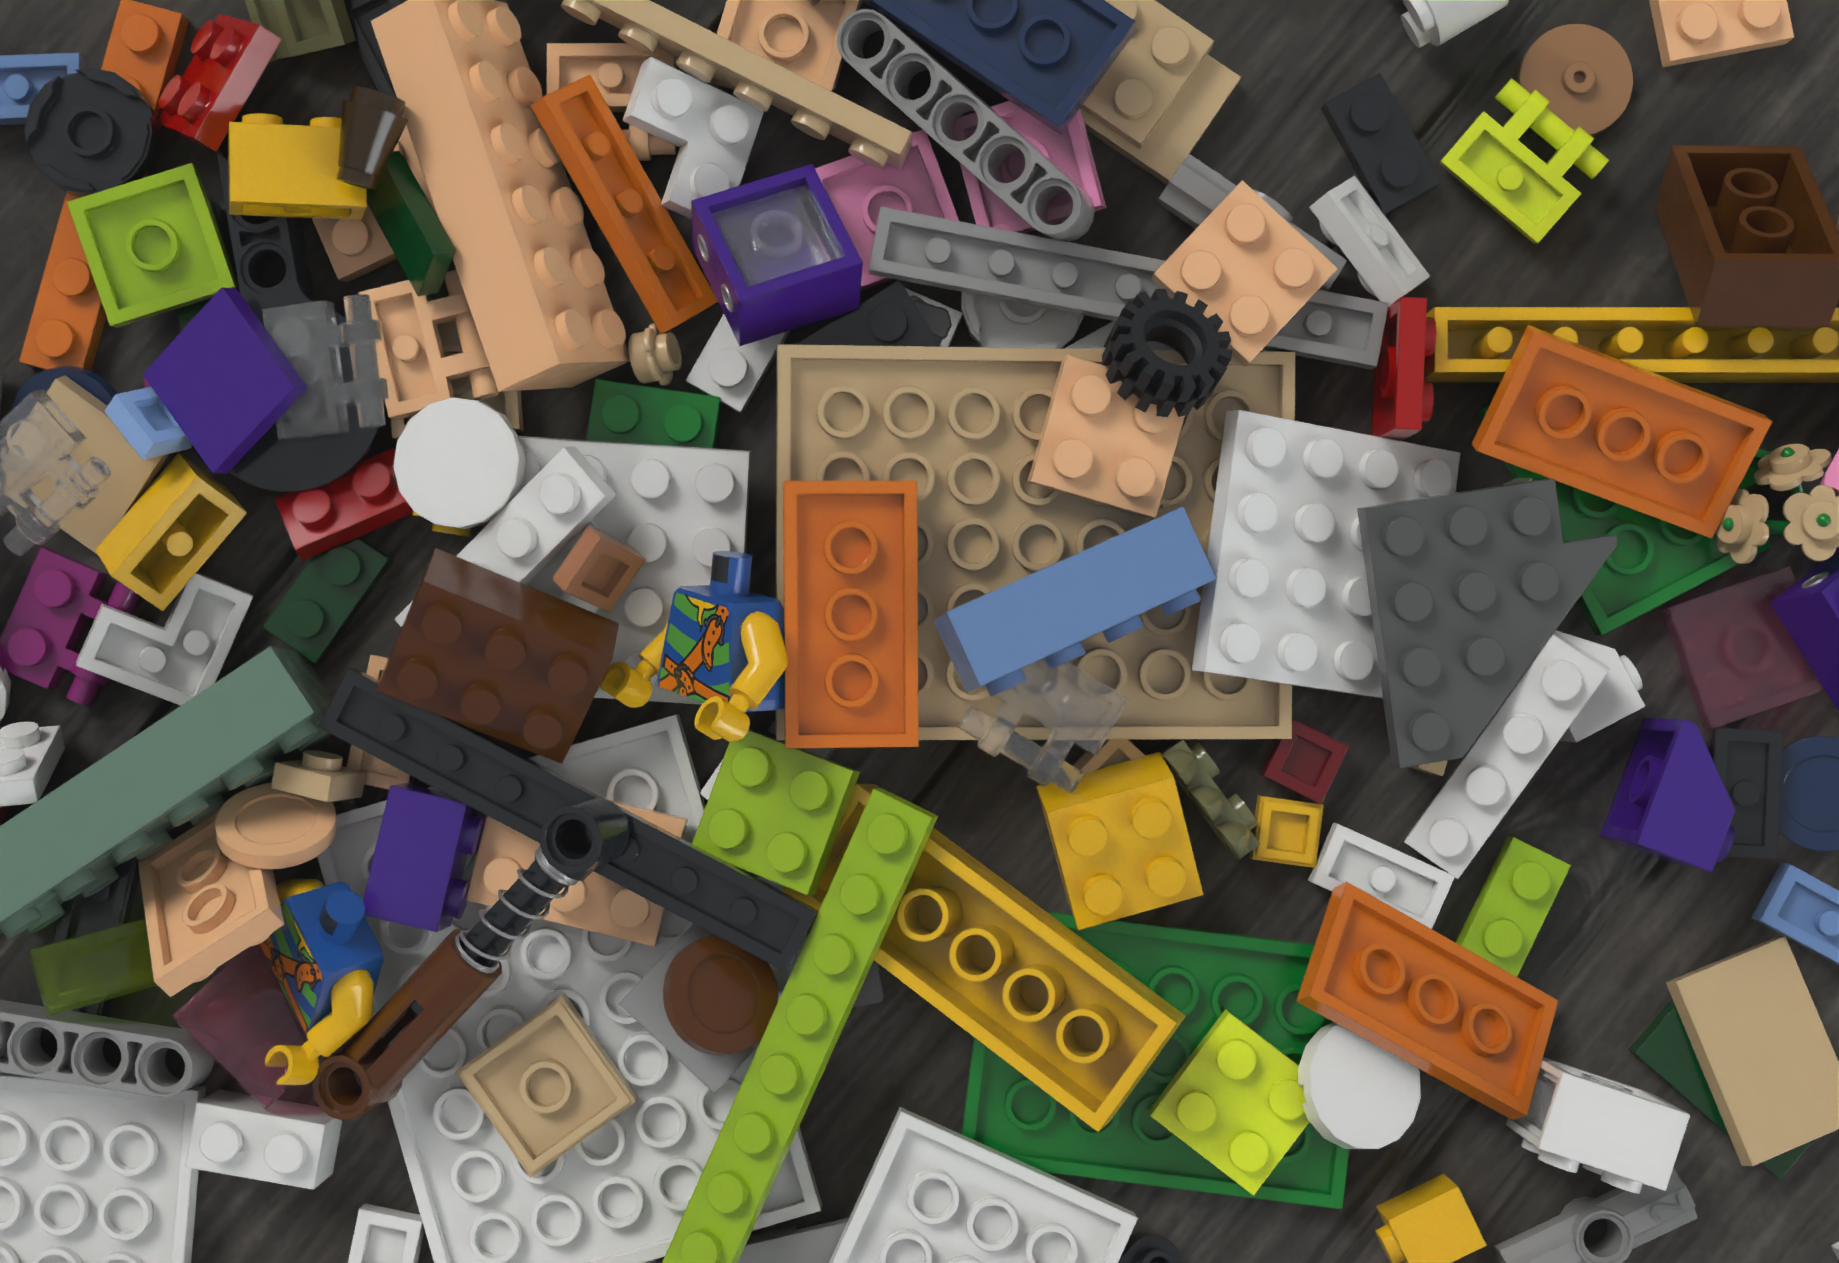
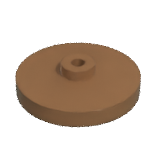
[1516,24,1633,136]

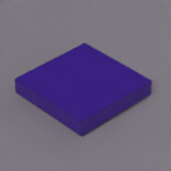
[142,287,308,473]

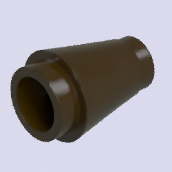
[337,86,408,191]

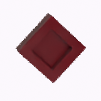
[1260,719,1349,804]

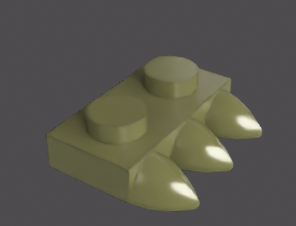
[1158,739,1260,859]

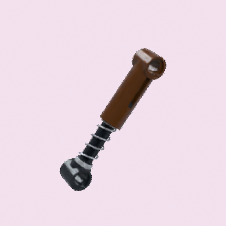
[312,798,630,1120]

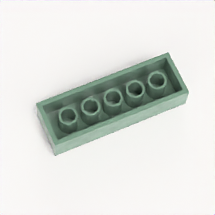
[0,646,333,939]

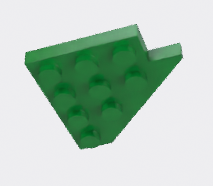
[1477,405,1772,636]

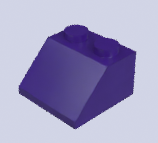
[1599,718,1735,872]

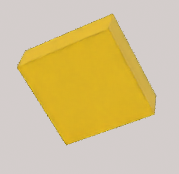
[1249,795,1324,868]

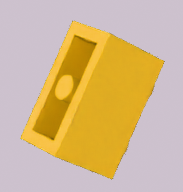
[228,113,367,220]
[95,453,247,611]

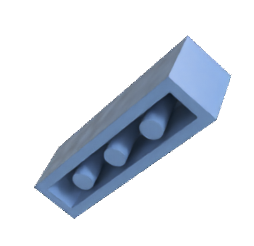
[934,507,1217,697]

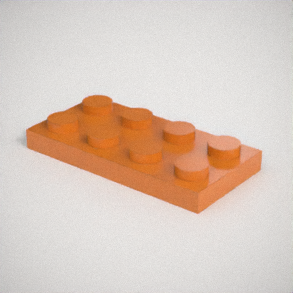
[1472,325,1772,539]
[783,480,919,749]
[1296,882,1559,1120]

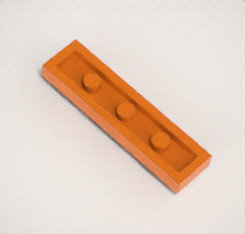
[531,74,718,334]

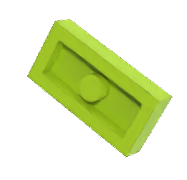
[1456,836,1571,977]

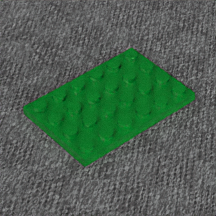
[961,910,1349,1209]

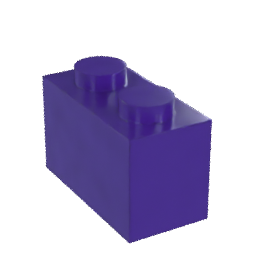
[363,783,485,932]

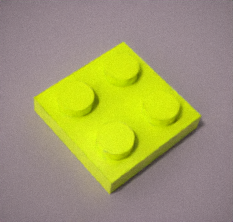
[1148,1009,1309,1196]

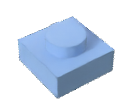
[104,387,193,460]

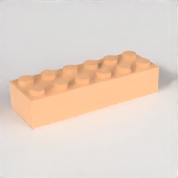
[371,0,630,392]

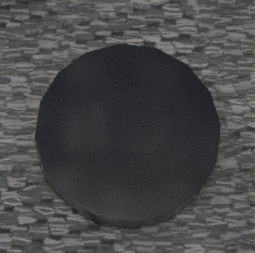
[24,67,159,197]

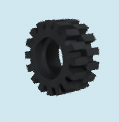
[1102,289,1232,417]

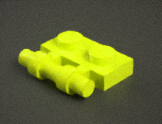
[1439,78,1609,244]

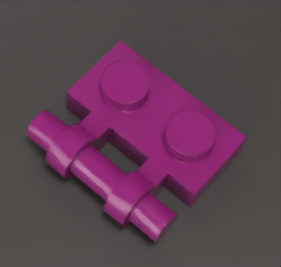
[0,547,139,707]

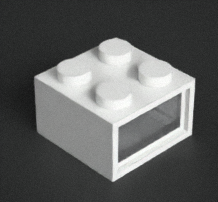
[1506,1057,1690,1194]

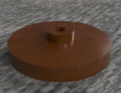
[663,935,778,1056]

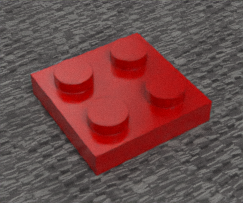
[157,14,282,152]
[1370,297,1436,441]

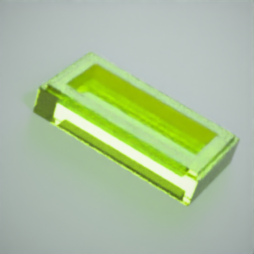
[29,919,157,1017]

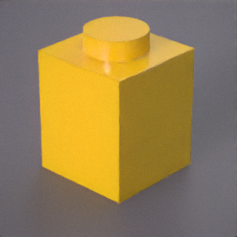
[1375,1174,1487,1263]

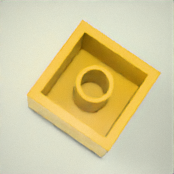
[1036,751,1203,930]

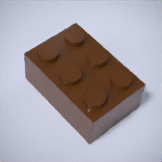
[1655,145,1839,329]
[376,548,619,764]

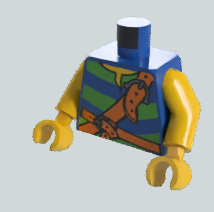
[600,551,788,742]
[260,879,384,1085]

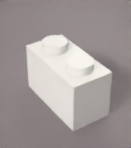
[185,1090,342,1190]

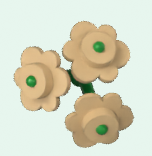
[1716,444,1839,564]

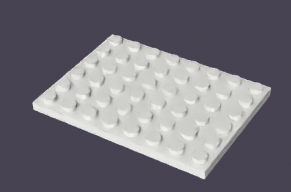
[317,714,822,1263]

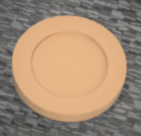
[215,783,337,869]

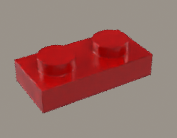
[275,448,413,561]

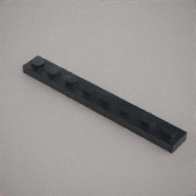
[318,668,819,972]

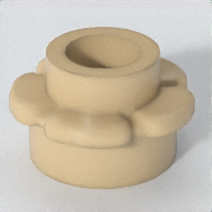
[628,323,682,386]

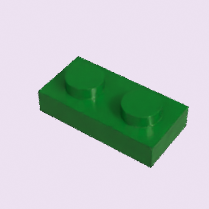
[586,379,723,449]

